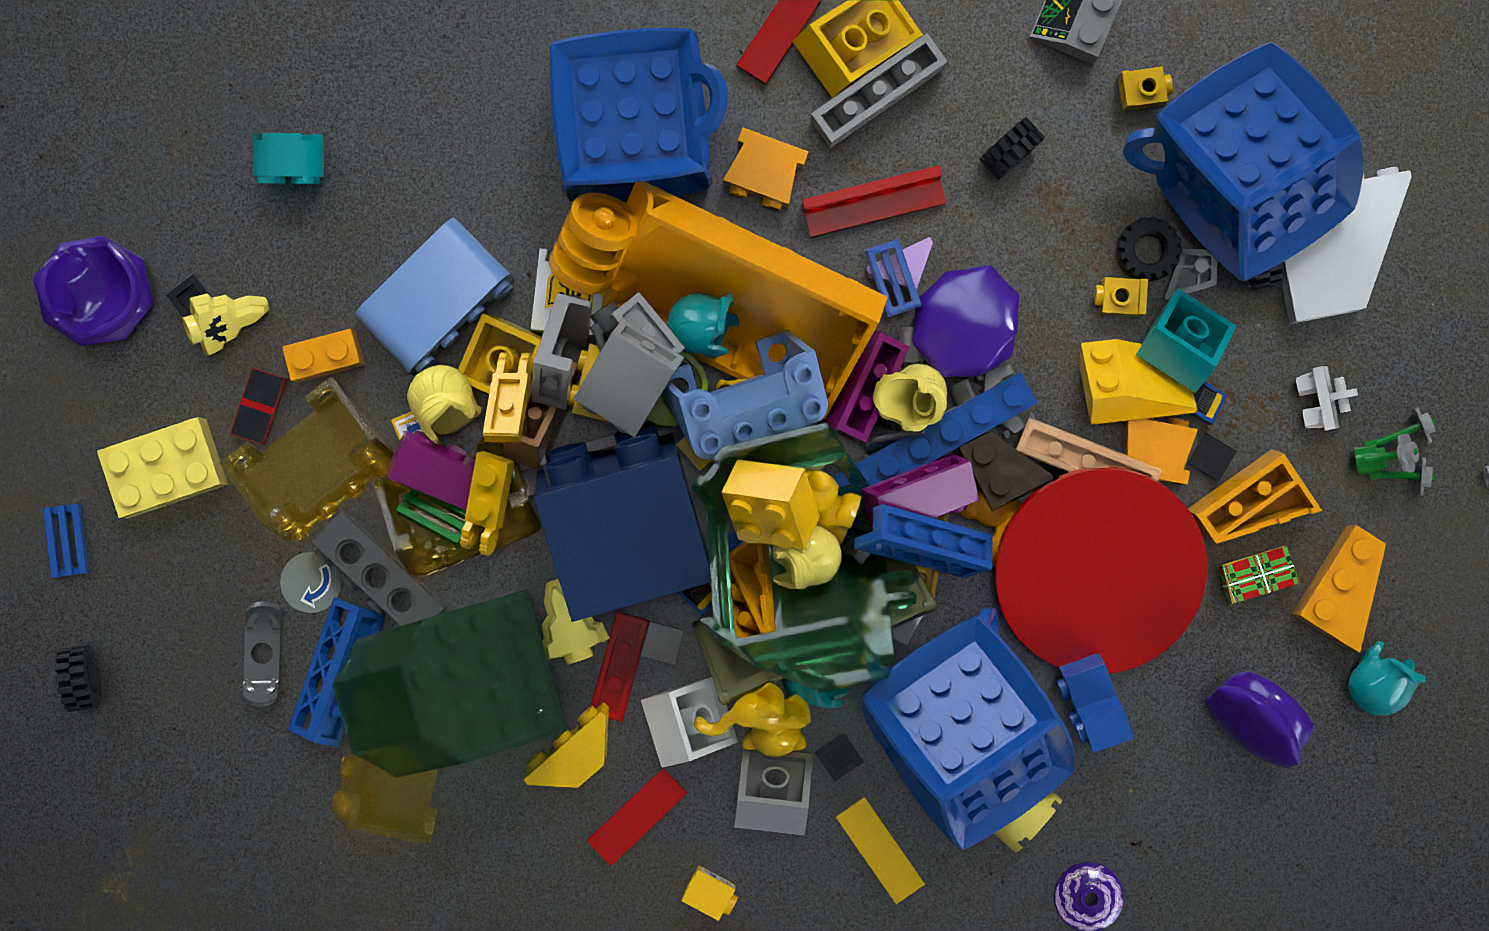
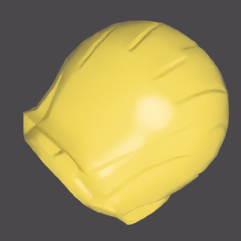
[873,364,947,432]
[407,365,482,441]
[772,525,841,589]

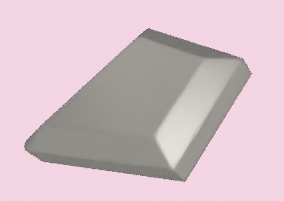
[1164,249,1217,300]

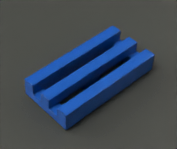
[865,238,922,318]
[43,503,89,578]

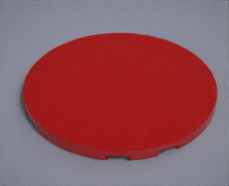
[995,467,1207,674]

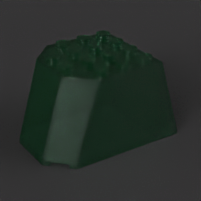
[332,589,568,778]

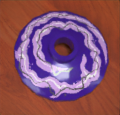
[1054,862,1124,931]

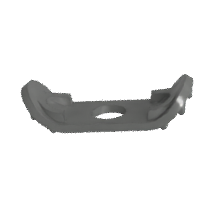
[243,602,281,707]

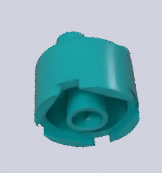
[252,133,324,184]

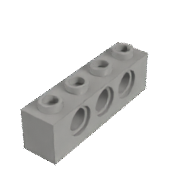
[810,33,948,149]

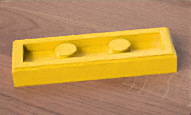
[835,796,925,904]

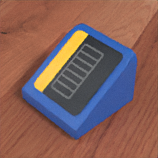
[1189,382,1227,425]
[677,583,717,616]

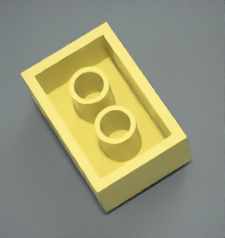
[97,417,228,518]

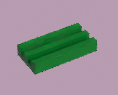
[396,488,466,547]

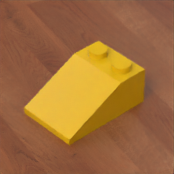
[792,0,923,98]
[1079,339,1197,425]

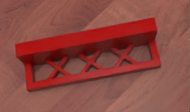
[802,165,946,238]

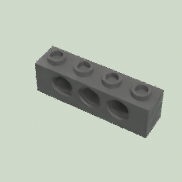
[312,511,448,639]

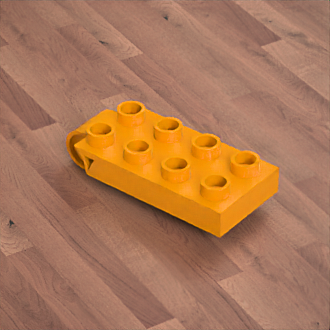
[549,181,888,419]

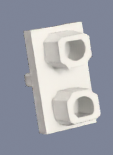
[1296,366,1358,431]

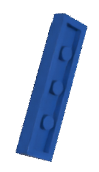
[854,504,992,578]
[288,597,385,748]

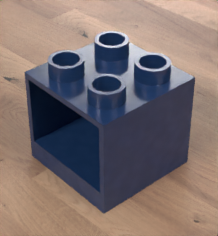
[534,422,713,622]

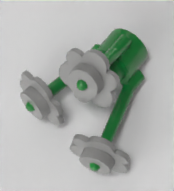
[1355,407,1436,496]

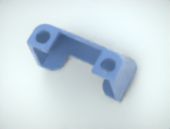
[354,217,515,376]
[661,330,828,460]

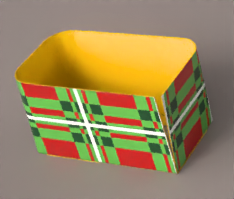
[1217,546,1300,605]

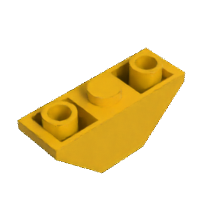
[523,702,609,788]

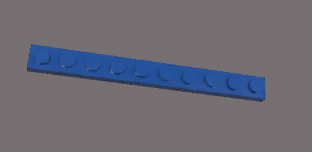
[712,372,1038,560]

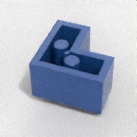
[1057,653,1134,753]

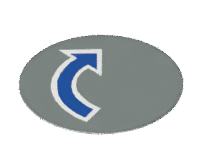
[280,552,341,613]

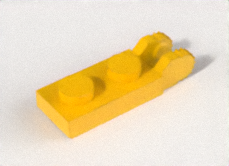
[483,353,532,443]
[460,451,514,556]

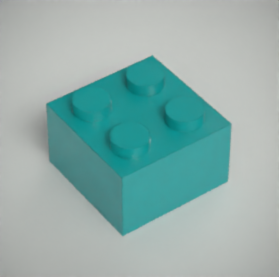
[1136,288,1237,393]

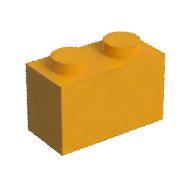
[282,328,365,383]

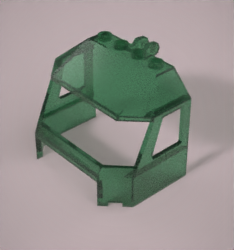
[691,422,917,693]

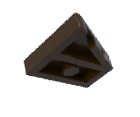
[958,432,1053,512]

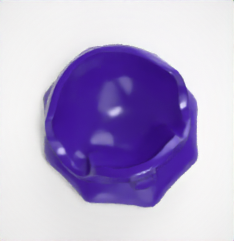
[33,236,153,346]
[913,265,1020,377]
[1205,671,1313,768]

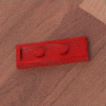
[736,0,822,85]
[590,611,650,722]
[587,767,688,866]

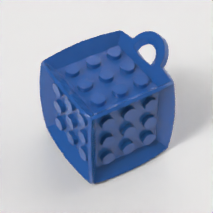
[549,28,728,202]
[1123,42,1364,281]
[862,608,1075,850]

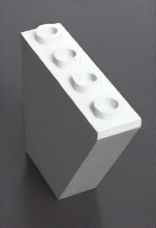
[1281,167,1411,324]

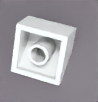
[641,677,738,768]

